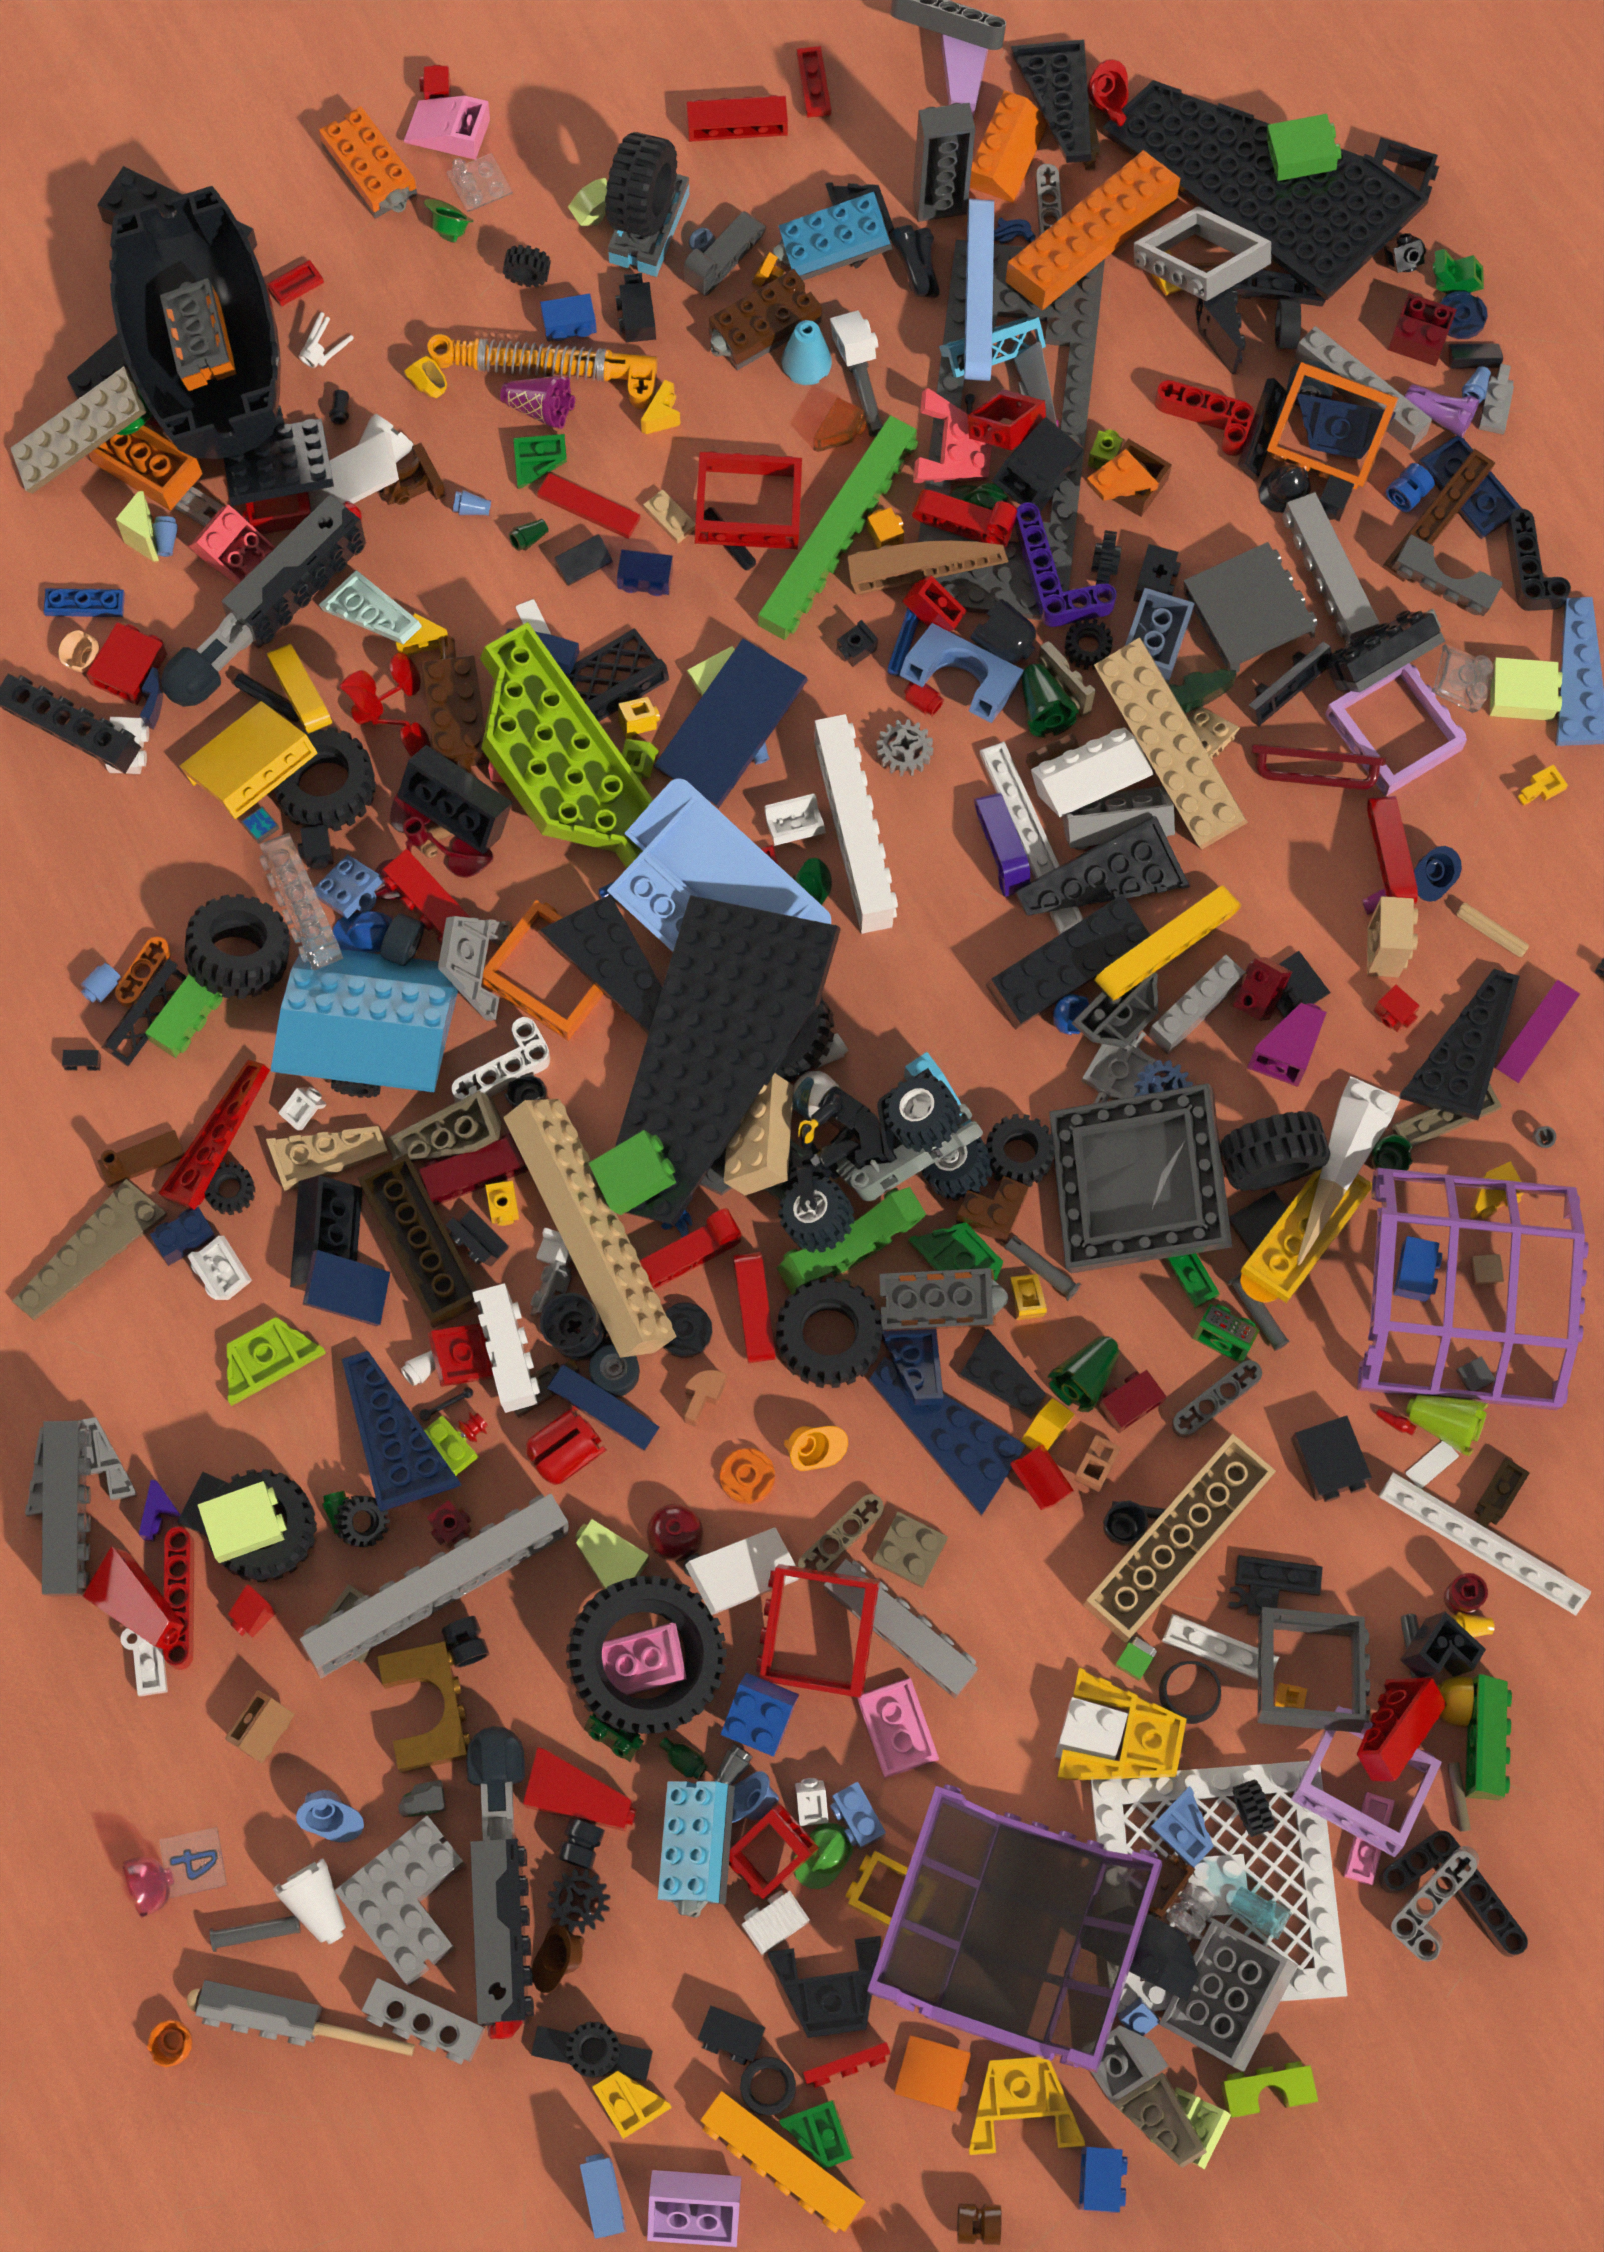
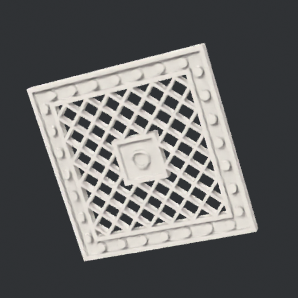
[1090,1761,1348,2014]

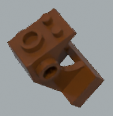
[379,443,445,505]

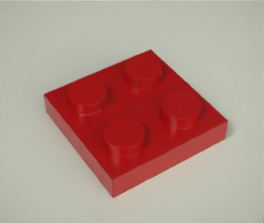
[428,1323,494,1387]

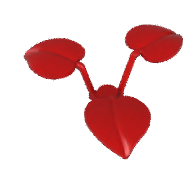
[339,653,430,758]

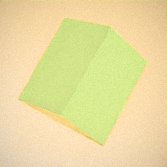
[116,491,159,562]

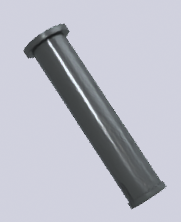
[849,361,883,437]
[1004,1235,1082,1301]
[1227,1273,1290,1351]
[210,1915,301,1952]

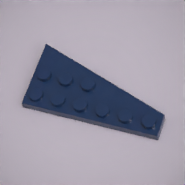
[342,1351,462,1511]
[869,1357,1026,1517]

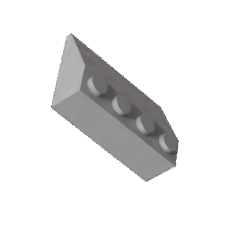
[1159,1918,1298,2072]

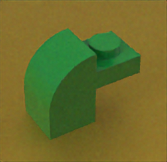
[1433,249,1484,294]

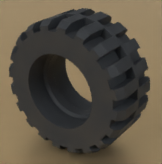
[605,132,678,237]
[273,727,376,832]
[184,894,290,999]
[775,996,834,1082]
[1220,1111,1330,1191]
[776,1277,882,1388]
[204,1469,317,1582]

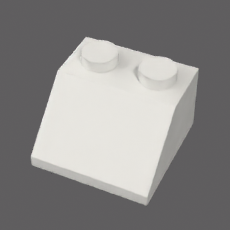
[1055,1697,1128,1760]

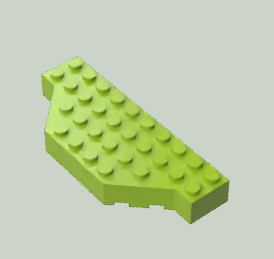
[480,622,653,868]

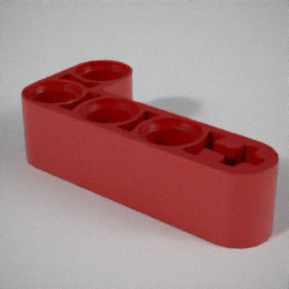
[1155,380,1254,456]
[912,489,1017,548]
[639,1208,742,1290]
[733,1251,776,1364]

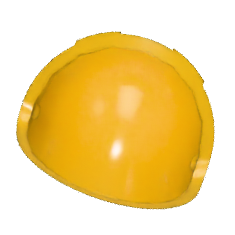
[1437,1676,1474,1727]

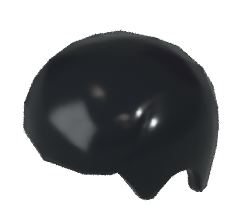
[504,1075,547,1109]
[1103,1500,1148,1546]

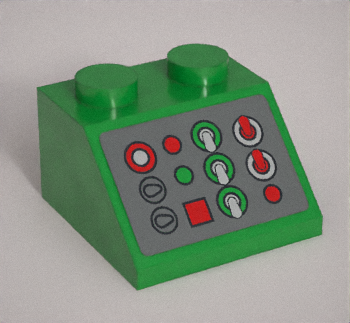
[1192,1304,1260,1364]

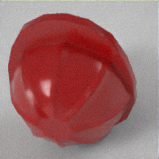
[1087,59,1129,126]

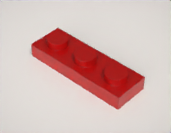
[796,46,832,118]
[803,2042,891,2088]

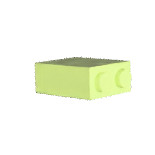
[1490,657,1562,721]
[198,1481,287,1563]

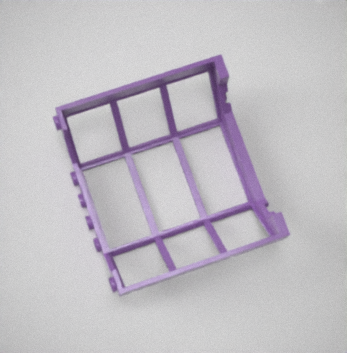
[1357,1168,1589,1410]

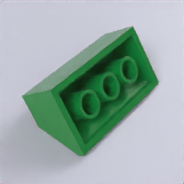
[1465,1674,1512,1800]

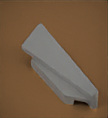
[1014,341,1057,425]

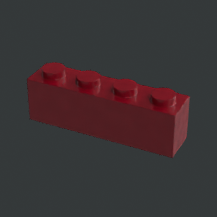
[419,1132,529,1206]

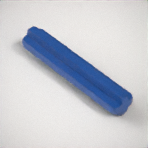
[888,608,919,677]

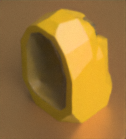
[404,356,447,398]

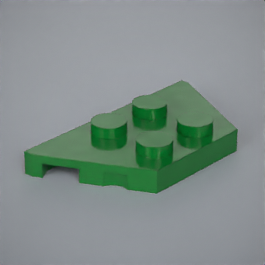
[908,1222,1003,1282]

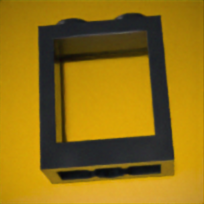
[1374,137,1440,198]

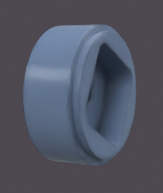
[689,228,716,253]

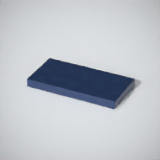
[1418,436,1522,539]

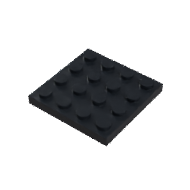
[224,418,334,506]

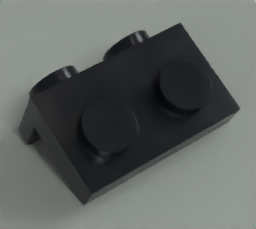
[446,1210,509,1267]

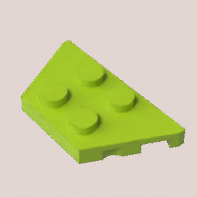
[227,1317,326,1406]

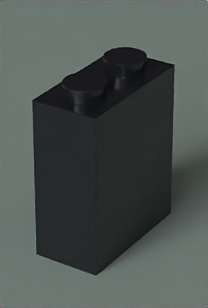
[1291,1415,1372,1502]

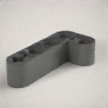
[684,211,766,296]

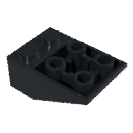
[1195,287,1245,374]
[992,417,1085,512]

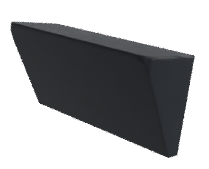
[1448,344,1503,368]
[554,534,613,586]

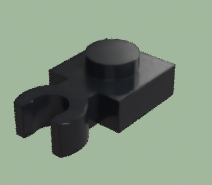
[1227,1585,1279,1616]

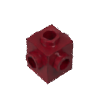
[426,1500,472,1549]

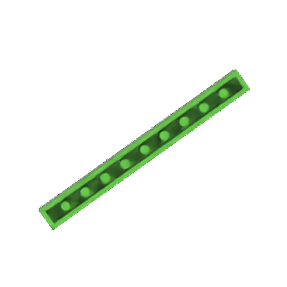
[758,415,918,640]

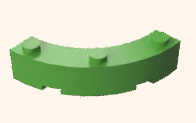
[776,1187,926,1295]

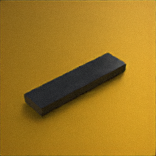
[1238,378,1287,479]
[531,2026,653,2081]

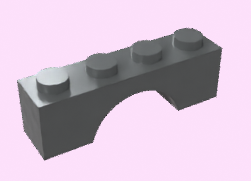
[1392,534,1503,616]

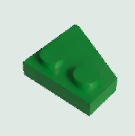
[513,434,567,489]
[779,2100,854,2169]

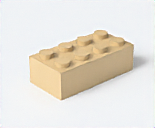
[724,1073,793,1195]

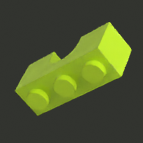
[1220,2061,1318,2118]

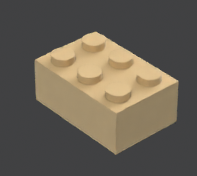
[1367,896,1418,978]

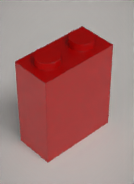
[87,622,167,706]

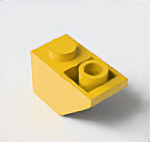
[1470,1161,1524,1219]

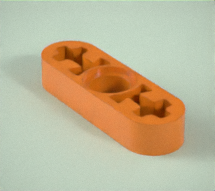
[115,937,171,1008]

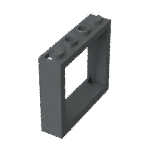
[1257,1607,1371,1733]

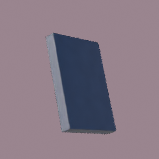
[303,1250,390,1326]

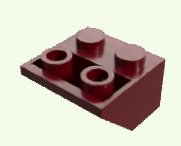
[1388,293,1457,366]

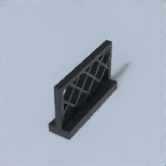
[564,628,670,722]

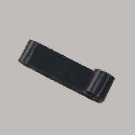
[1506,509,1571,611]

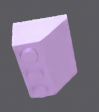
[647,2170,741,2247]

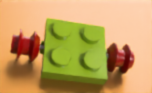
[424,1412,488,1476]

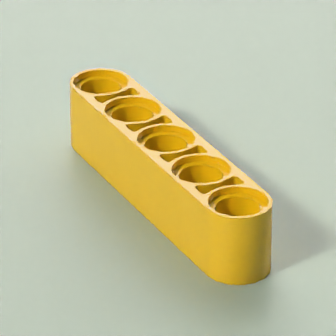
[266,643,332,734]

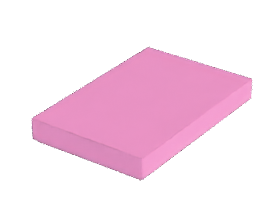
[602,1623,687,1696]
[856,1677,939,1779]

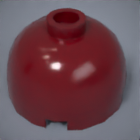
[647,1504,703,1562]

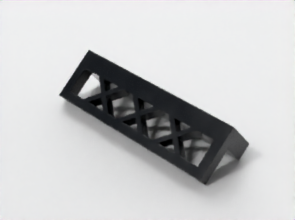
[101,959,187,1067]

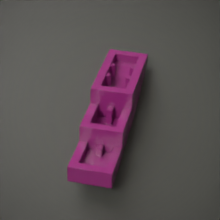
[1496,979,1580,1083]

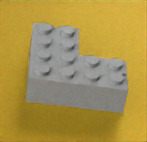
[334,1815,466,1986]

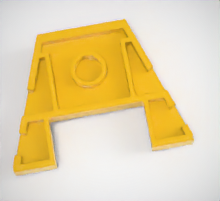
[968,2057,1085,2155]

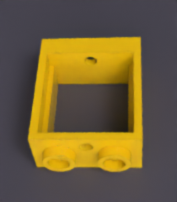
[845,1851,937,1939]

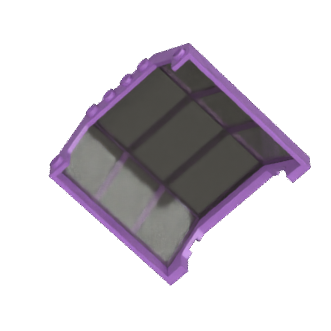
[867,1784,1162,2073]

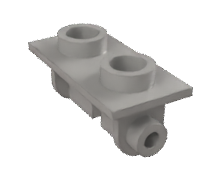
[530,1261,572,1315]

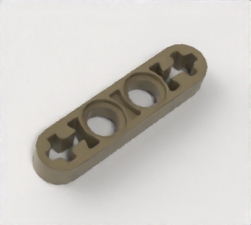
[798,1494,884,1580]

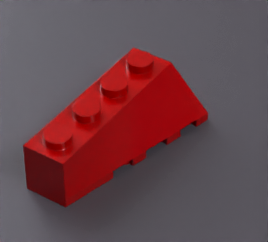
[1357,1678,1447,1782]

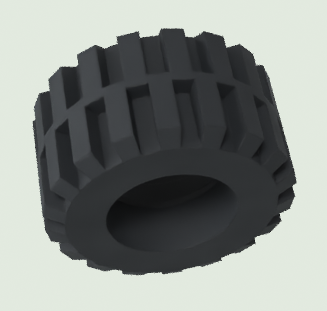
[986,1114,1055,1187]

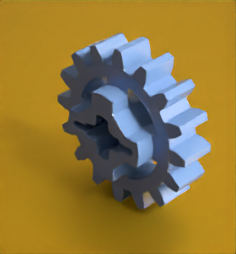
[1134,1060,1193,1096]

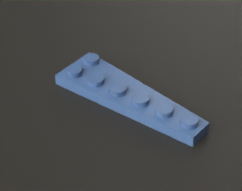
[1556,597,1604,746]

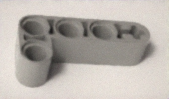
[1391,1846,1479,1962]

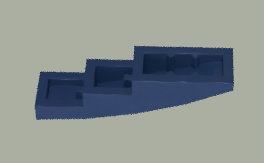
[546,1364,660,1451]

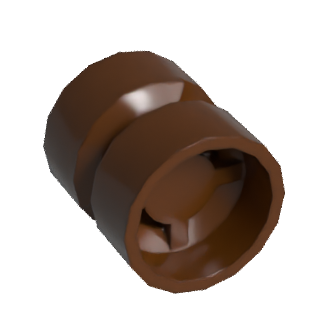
[957,2203,1002,2245]

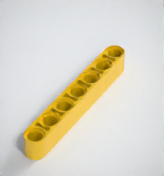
[1095,885,1242,1001]

